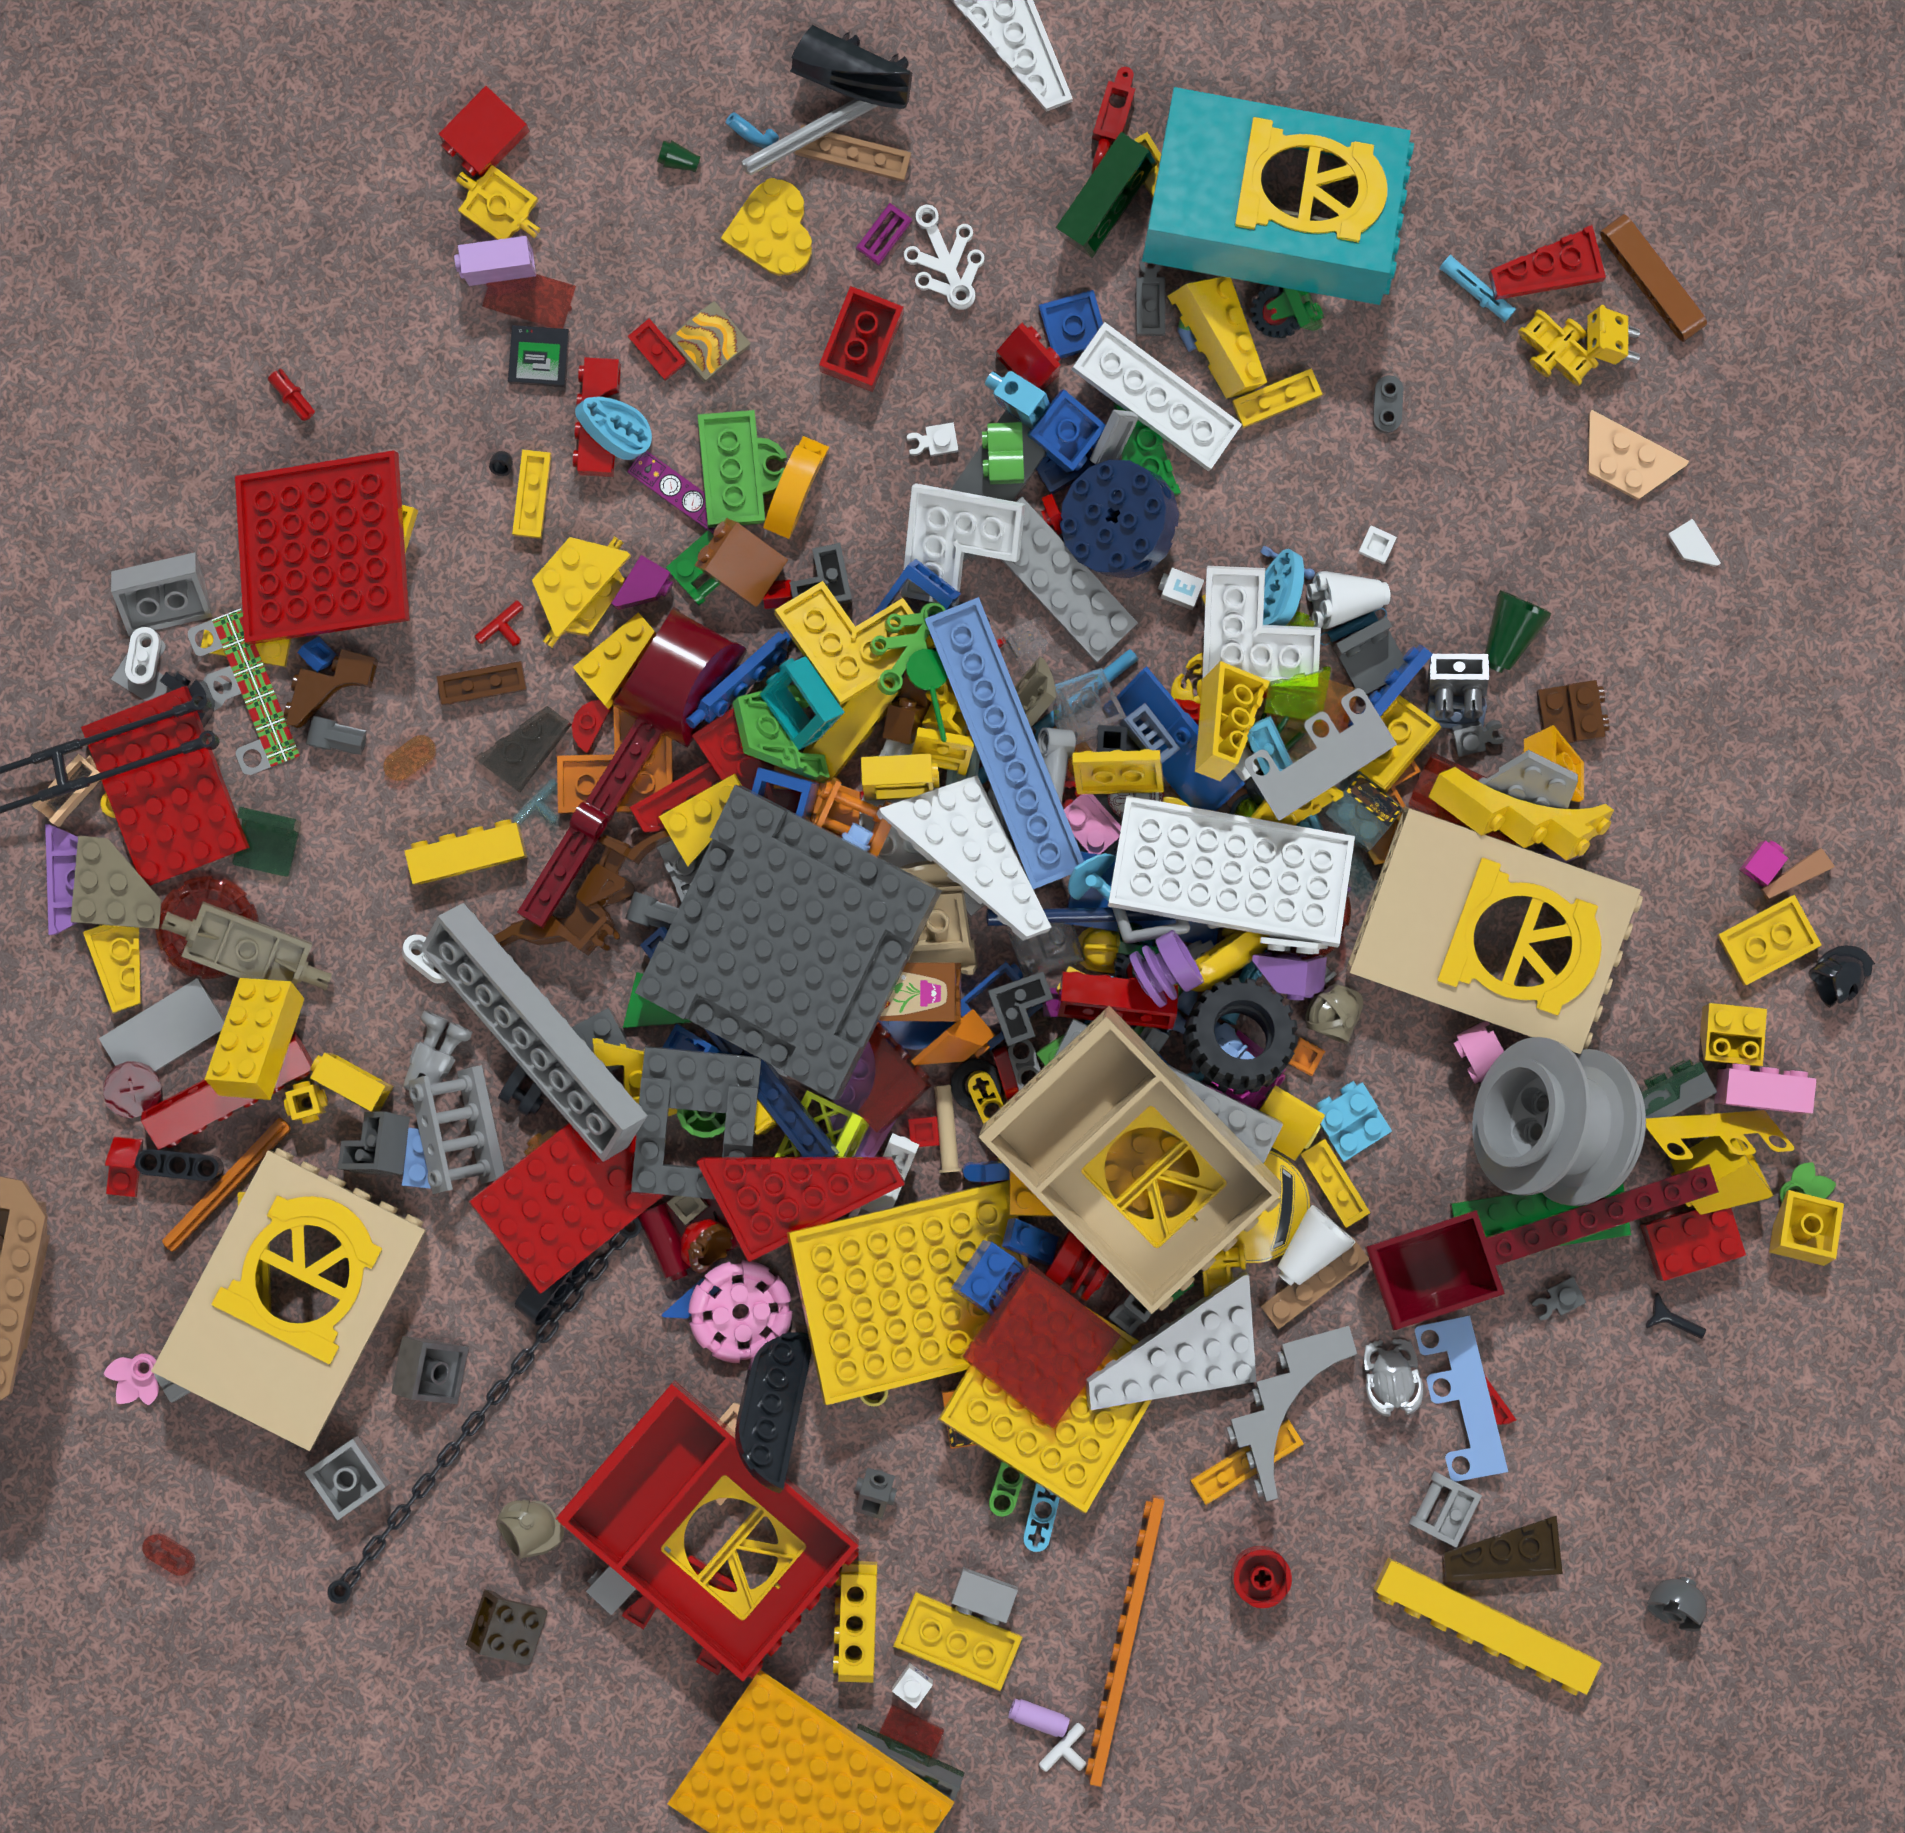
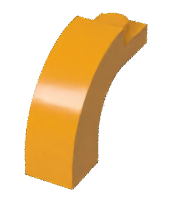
[763,436,829,539]

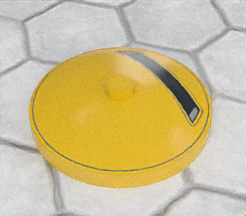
[1232,1151,1310,1263]

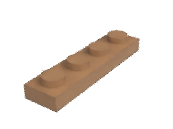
[794,125,911,182]
[1260,1236,1369,1330]

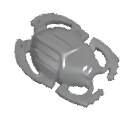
[1363,1338,1423,1417]

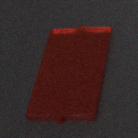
[482,274,576,329]

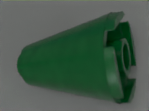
[1485,590,1552,673]

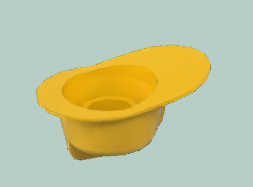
[1075,927,1118,974]

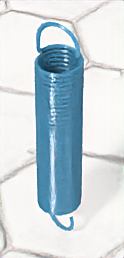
[1320,608,1387,646]

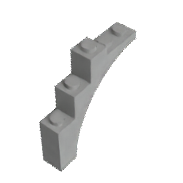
[1226,1326,1357,1502]

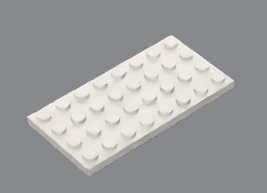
[1108,796,1355,948]

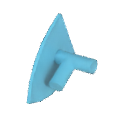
[1068,853,1116,901]

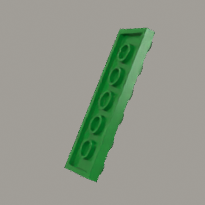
[1450,1183,1631,1247]

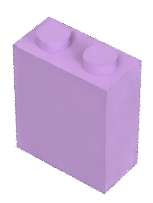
[454,236,536,286]

